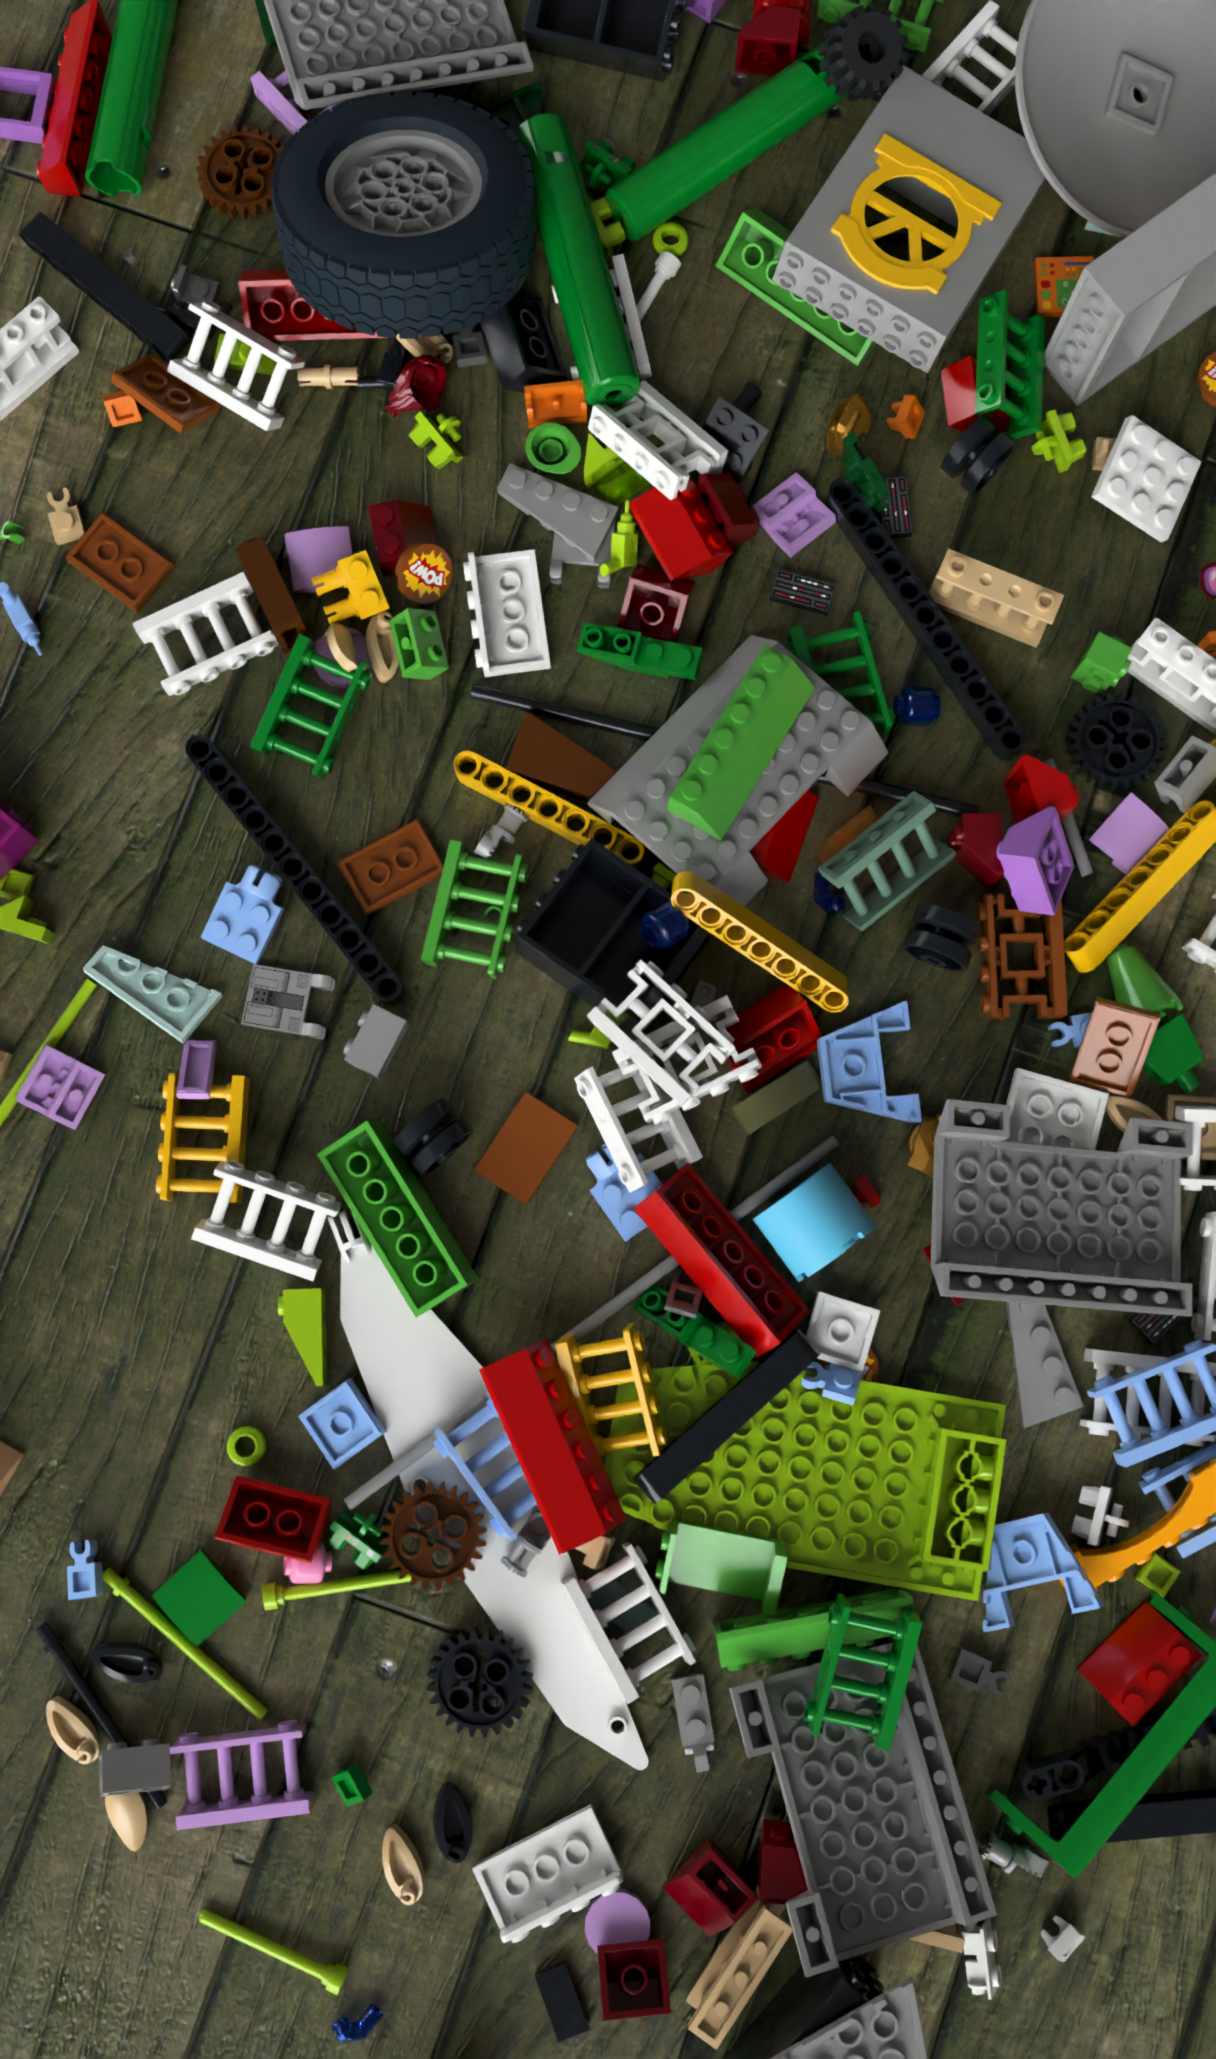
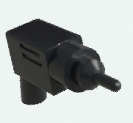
[157,301,234,340]
[358,340,408,391]

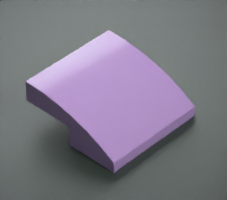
[753,472,836,558]
[284,526,353,593]
[1089,792,1170,875]
[14,1044,105,1130]

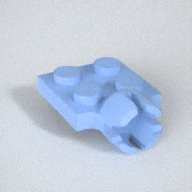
[200,865,284,965]
[586,1144,662,1242]

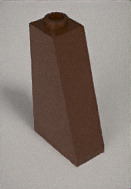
[235,537,310,654]
[506,712,618,802]

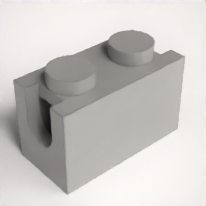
[1154,736,1216,813]
[343,1004,410,1080]
[99,1739,171,1797]

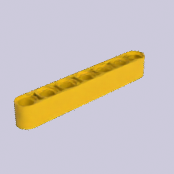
[453,750,644,869]
[1064,800,1216,973]
[671,871,849,1013]

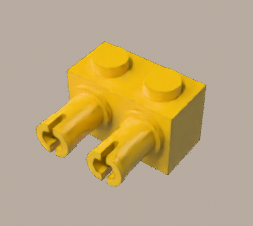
[311,550,390,625]

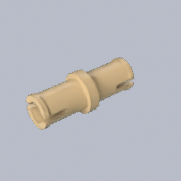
[298,364,360,389]

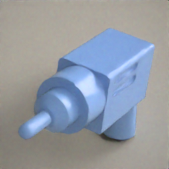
[0,582,42,656]

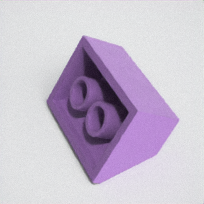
[997,806,1074,916]

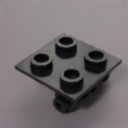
[702,396,770,482]

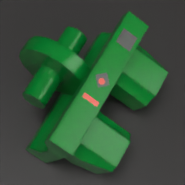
[580,140,636,189]
[328,1508,390,1569]

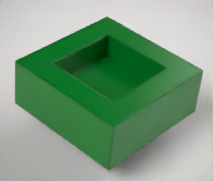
[331,1764,373,1807]

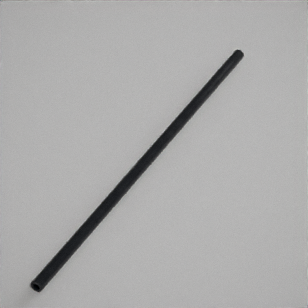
[471,683,979,817]

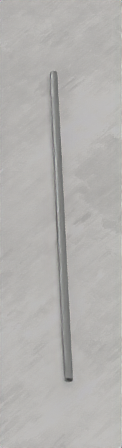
[344,1135,839,1510]

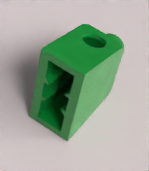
[1142,1013,1204,1094]

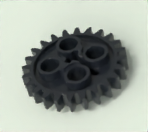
[1065,692,1168,792]
[427,1626,534,1738]

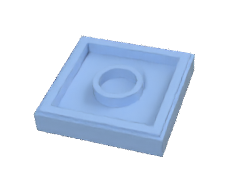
[298,1378,387,1470]

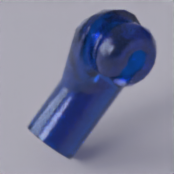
[814,872,845,915]
[332,2004,383,2044]

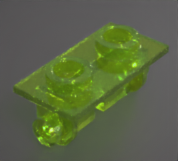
[597,463,650,506]

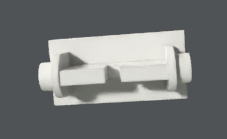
[961,1918,1002,2000]

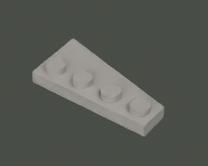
[497,463,619,563]
[1006,1302,1084,1428]

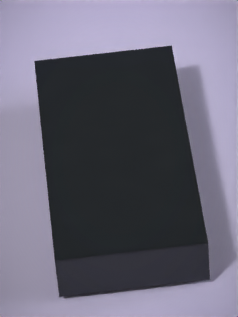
[535,1960,590,2043]

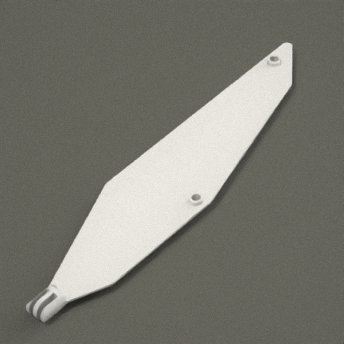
[327,1210,649,1770]

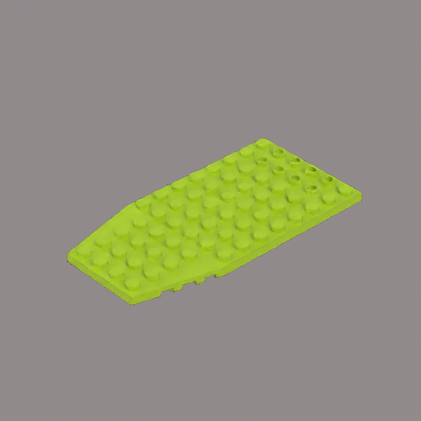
[604,1361,1007,1601]

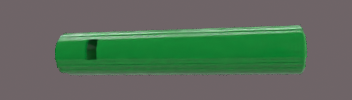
[85,0,179,198]
[605,41,848,242]
[518,113,641,408]

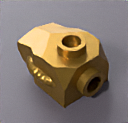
[825,394,872,455]
[907,1114,941,1178]

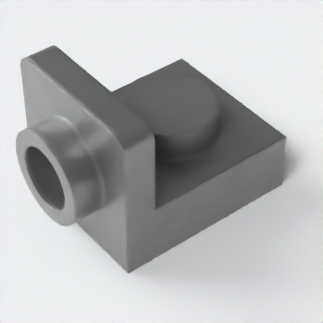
[171,264,221,307]

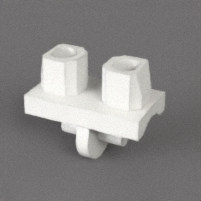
[1071,1486,1130,1546]

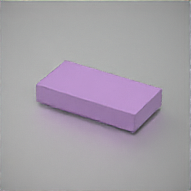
[176,1040,218,1099]

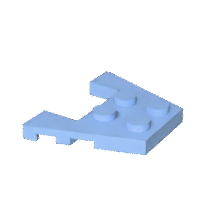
[817,1001,922,1123]
[983,1513,1105,1632]

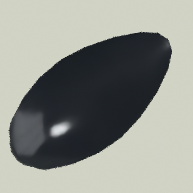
[91,1642,163,1683]
[433,1782,472,1864]

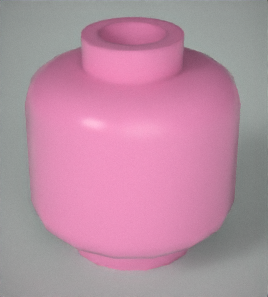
[283,1542,332,1584]

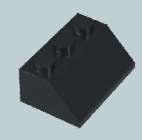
[480,293,567,393]

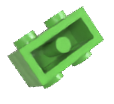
[389,608,449,680]
[1070,632,1132,694]

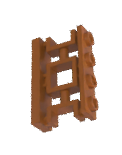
[976,894,1068,1021]

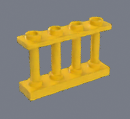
[156,1073,250,1204]
[554,1322,668,1461]

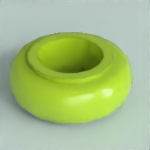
[653,222,689,257]
[226,1426,266,1466]

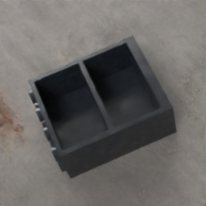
[523,0,688,82]
[515,838,711,1038]
[723,1957,885,2059]

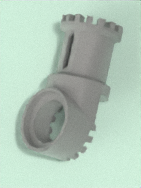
[473,803,529,860]
[501,1510,551,1577]
[978,1829,1049,1878]

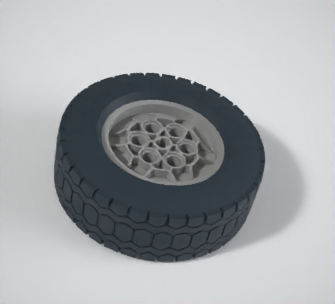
[272,91,536,339]

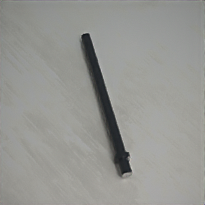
[35,1621,168,1810]

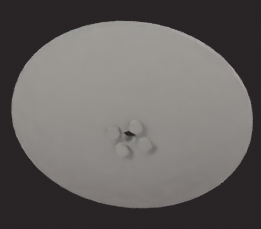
[1015,0,1216,238]

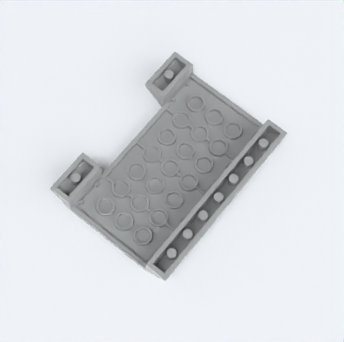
[263,0,534,110]
[588,635,889,910]
[930,1099,1193,1317]
[729,1642,997,1977]

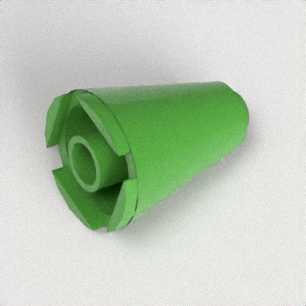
[1107,944,1184,1025]

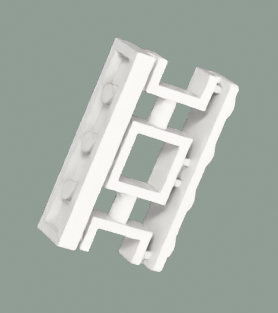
[0,297,79,421]
[588,380,728,500]
[1127,618,1216,735]
[587,959,736,1107]
[612,995,762,1125]

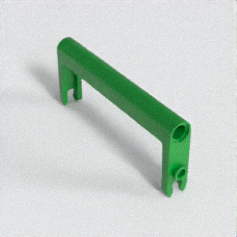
[984,1589,1216,1879]

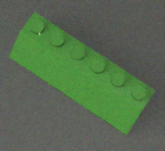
[715,208,876,366]
[667,644,815,841]
[317,1118,479,1318]
[712,1587,914,1671]

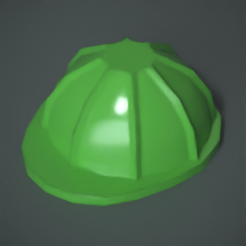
[525,423,581,474]

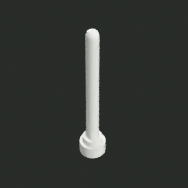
[626,251,681,323]

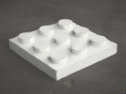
[1091,415,1201,542]
[1002,1068,1109,1150]

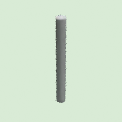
[1043,758,1093,877]

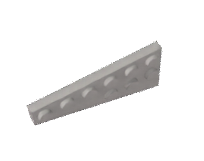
[770,1977,927,2059]

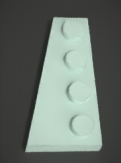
[83,945,223,1044]

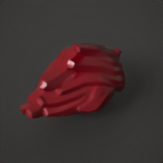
[384,354,448,418]

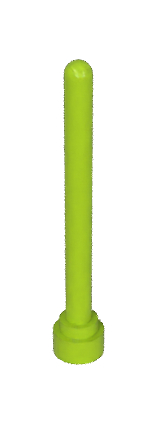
[262,1569,412,1611]
[198,1909,349,1995]

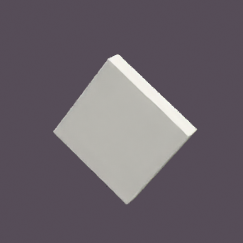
[805,1291,880,1372]

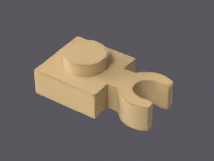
[47,488,86,545]

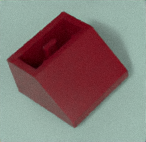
[662,1837,759,1937]

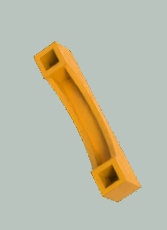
[1059,1457,1216,1591]

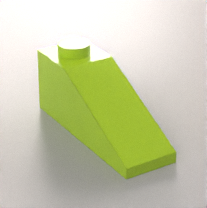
[278,1288,328,1386]

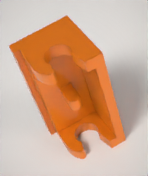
[524,380,588,429]

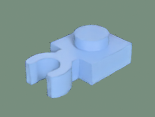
[1048,1012,1091,1048]
[801,1362,862,1405]
[67,1540,104,1600]

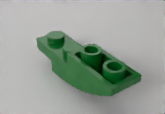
[576,622,704,681]
[633,1284,757,1379]

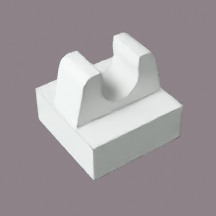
[1041,1916,1086,1963]

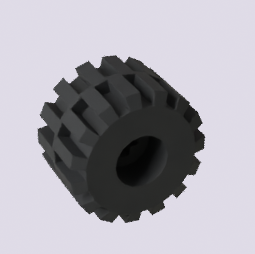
[818,4,908,101]

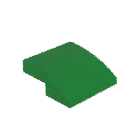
[152,1549,247,1646]

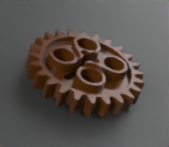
[196,125,284,221]
[380,1481,487,1591]

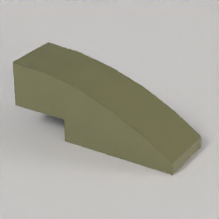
[731,1060,822,1136]

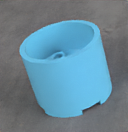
[753,1163,877,1282]

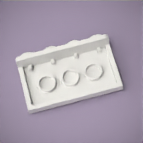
[463,549,551,677]
[472,1804,623,1943]

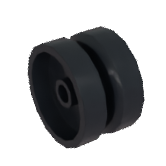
[940,414,1017,496]
[901,904,982,972]
[393,1097,474,1177]

